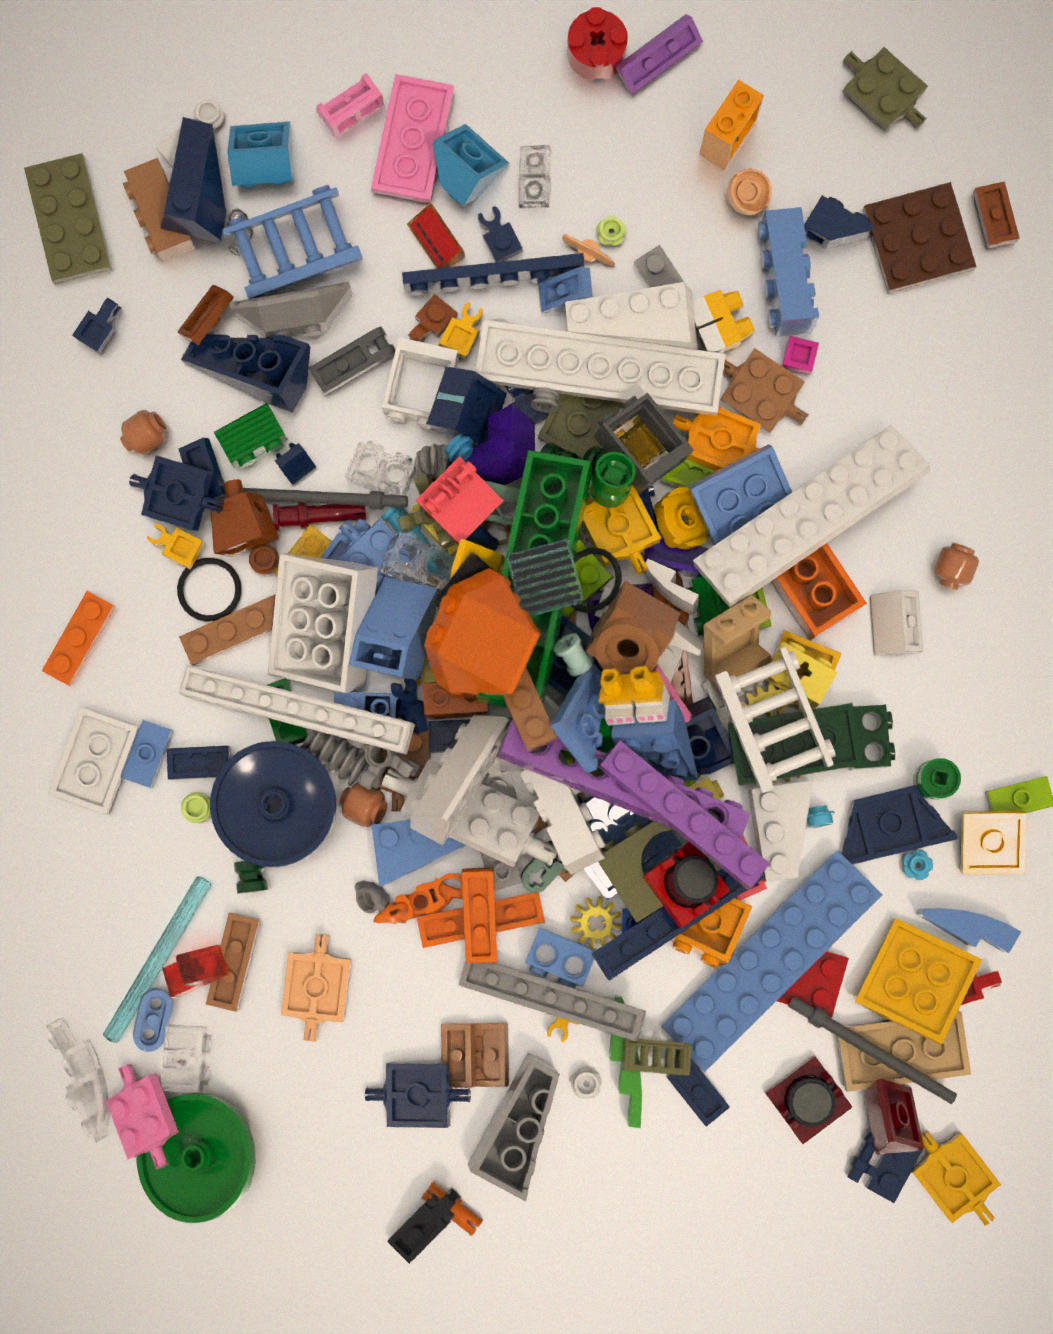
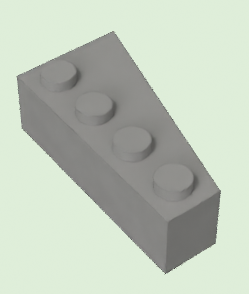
[467,1053,559,1202]

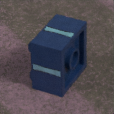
[426,366,507,447]

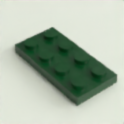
[727,703,863,785]

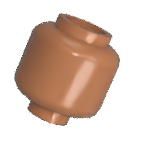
[120,410,167,455]
[934,542,979,590]
[339,782,388,828]

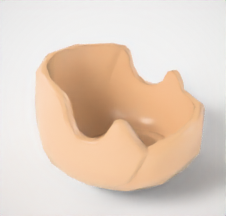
[726,168,772,215]

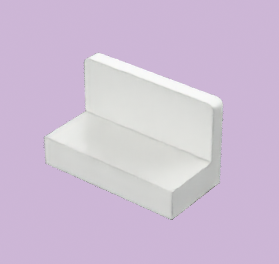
[871,590,923,655]

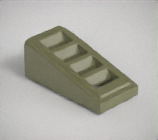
[622,1038,692,1076]

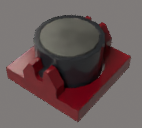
[764,1055,853,1145]

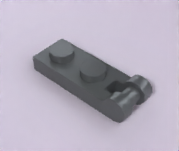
[309,327,396,396]

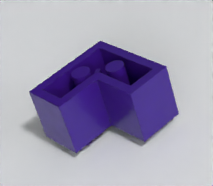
[465,404,535,485]

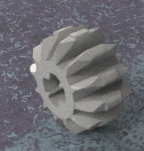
[415,443,452,485]

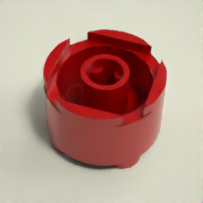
[567,7,628,80]

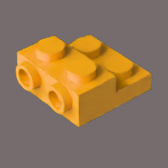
[670,898,753,968]

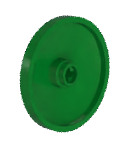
[136,1093,256,1223]

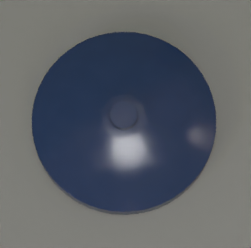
[210,741,337,867]

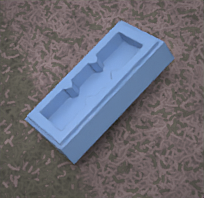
[121,720,173,788]

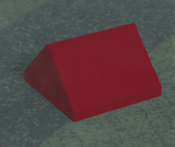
[864,1079,924,1155]

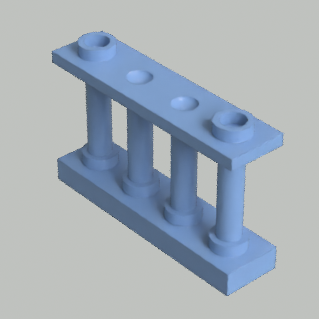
[222,185,363,299]

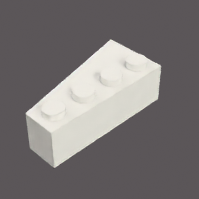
[520,746,606,875]

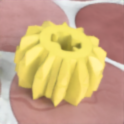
[570,896,623,949]

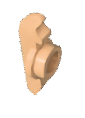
[562,233,615,266]

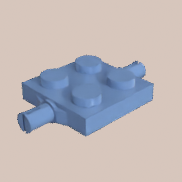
[336,519,423,595]

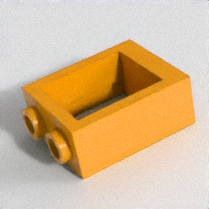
[699,79,764,170]

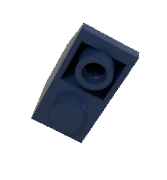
[804,195,874,249]

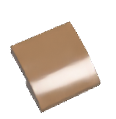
[441,1023,509,1088]

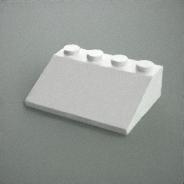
[268,553,378,693]

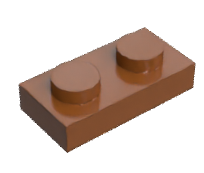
[973,181,1020,248]

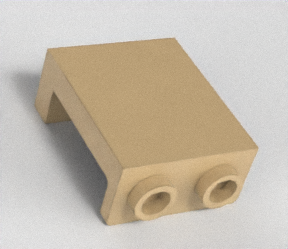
[704,595,771,687]

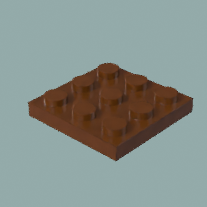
[863,182,977,293]

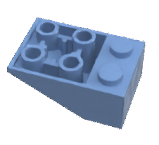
[349,577,440,680]
[611,700,698,782]

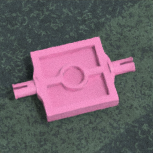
[106,1064,179,1169]

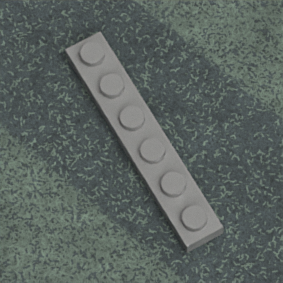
[458,961,647,1042]

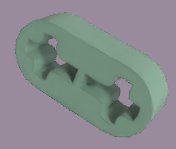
[521,840,565,893]

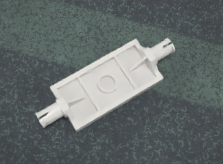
[382,759,557,867]

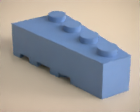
[758,207,819,337]

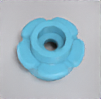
[807,805,835,828]
[903,850,933,880]

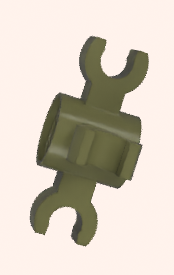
[397,474,454,550]

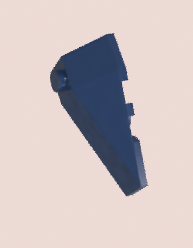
[181,334,311,413]

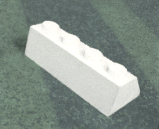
[408,715,509,845]

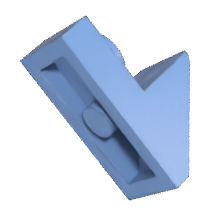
[538,267,593,313]

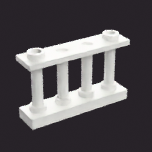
[713,647,836,793]

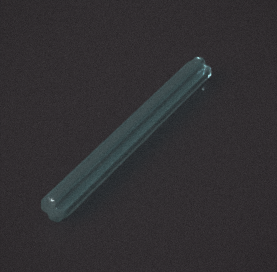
[103,876,211,1043]

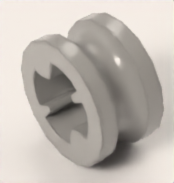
[531,388,560,413]

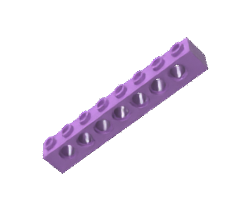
[496,718,751,840]

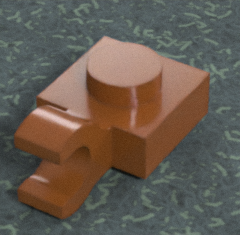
[408,294,458,342]

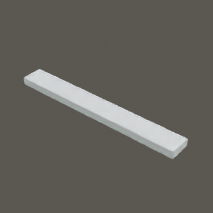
[179,665,415,755]

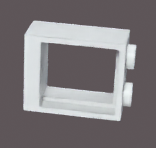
[382,337,459,429]

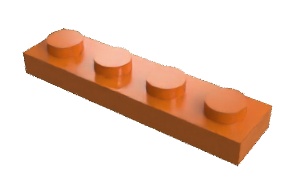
[417,893,545,948]

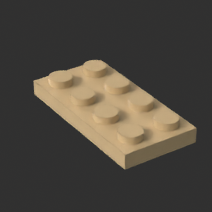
[837,1011,971,1092]

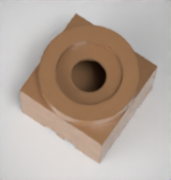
[586,581,680,675]

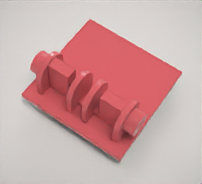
[416,456,504,544]

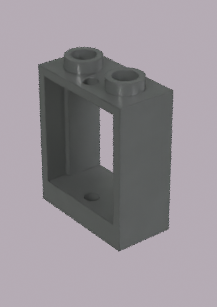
[594,393,694,494]

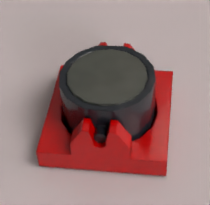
[642,842,730,928]

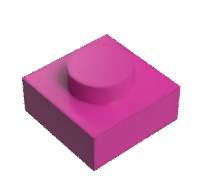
[782,336,819,374]

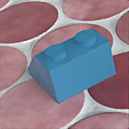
[227,121,294,188]

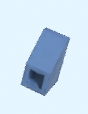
[334,691,397,719]

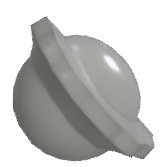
[354,880,389,913]

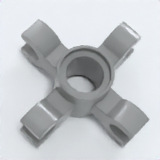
[347,717,421,790]

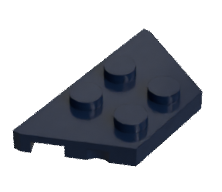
[841,785,958,865]

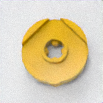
[654,487,709,550]

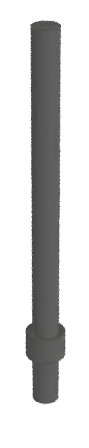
[243,488,408,510]
[787,996,957,1105]

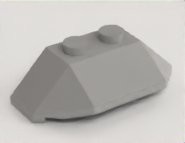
[229,281,352,338]

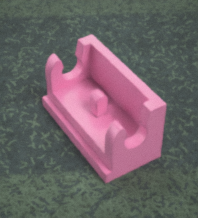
[316,73,384,137]

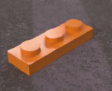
[42,591,116,686]
[462,868,498,963]

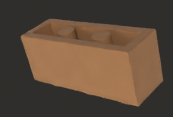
[123,158,195,261]

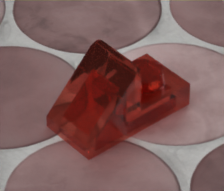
[162,945,229,998]

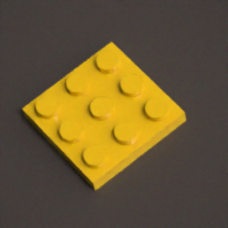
[855,918,982,1046]

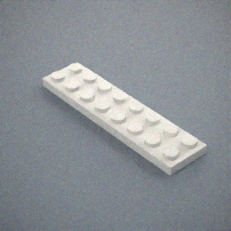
[476,320,726,416]
[693,425,930,608]

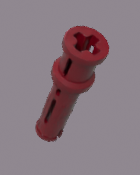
[273,503,366,531]

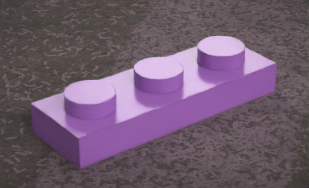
[615,14,703,94]

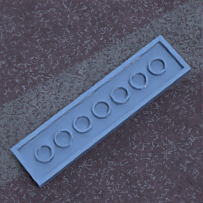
[661,850,883,1072]

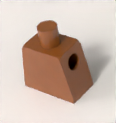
[211,479,279,557]

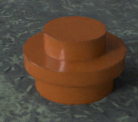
[249,544,280,575]

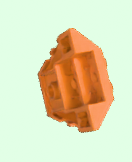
[424,568,540,695]

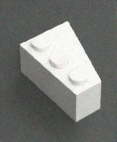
[748,780,813,882]

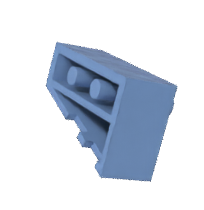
[372,820,466,887]

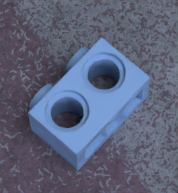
[525,927,596,988]

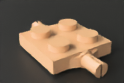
[281,934,351,1042]

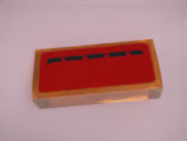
[407,203,465,269]

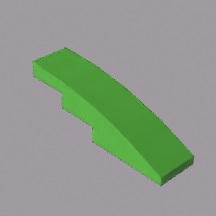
[609,995,642,1128]

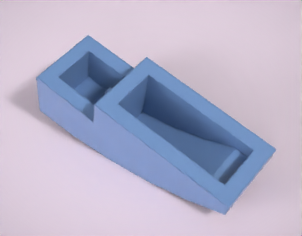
[916,908,1022,953]

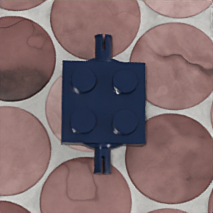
[129,456,224,531]
[365,1062,471,1128]

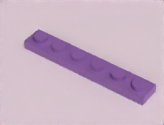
[598,741,770,890]

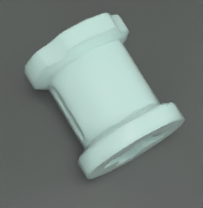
[554,633,594,676]

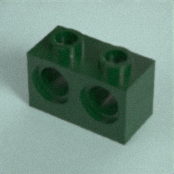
[849,704,895,770]

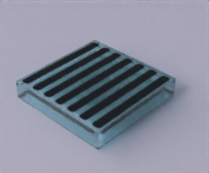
[506,539,585,616]

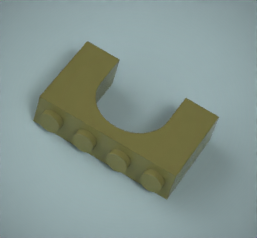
[598,810,722,923]

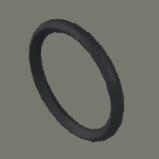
[566,548,622,613]
[177,558,241,622]

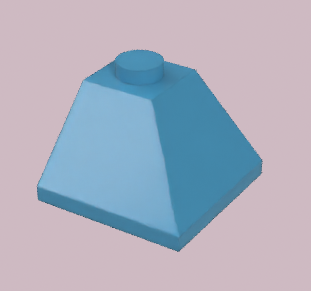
[432,124,509,206]

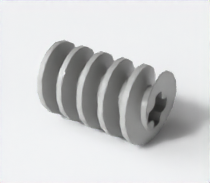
[301,730,367,786]

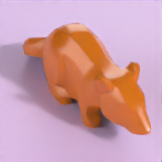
[373,873,463,924]

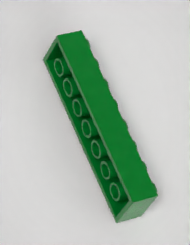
[475,450,593,707]

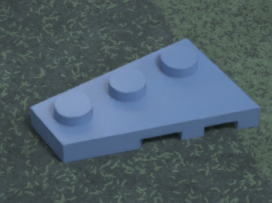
[550,662,606,773]

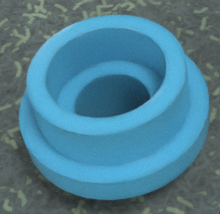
[445,434,473,463]

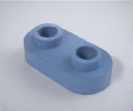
[133,988,172,1052]

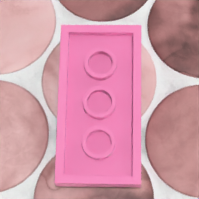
[371,74,454,203]

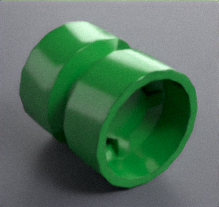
[590,452,636,508]
[913,758,961,800]

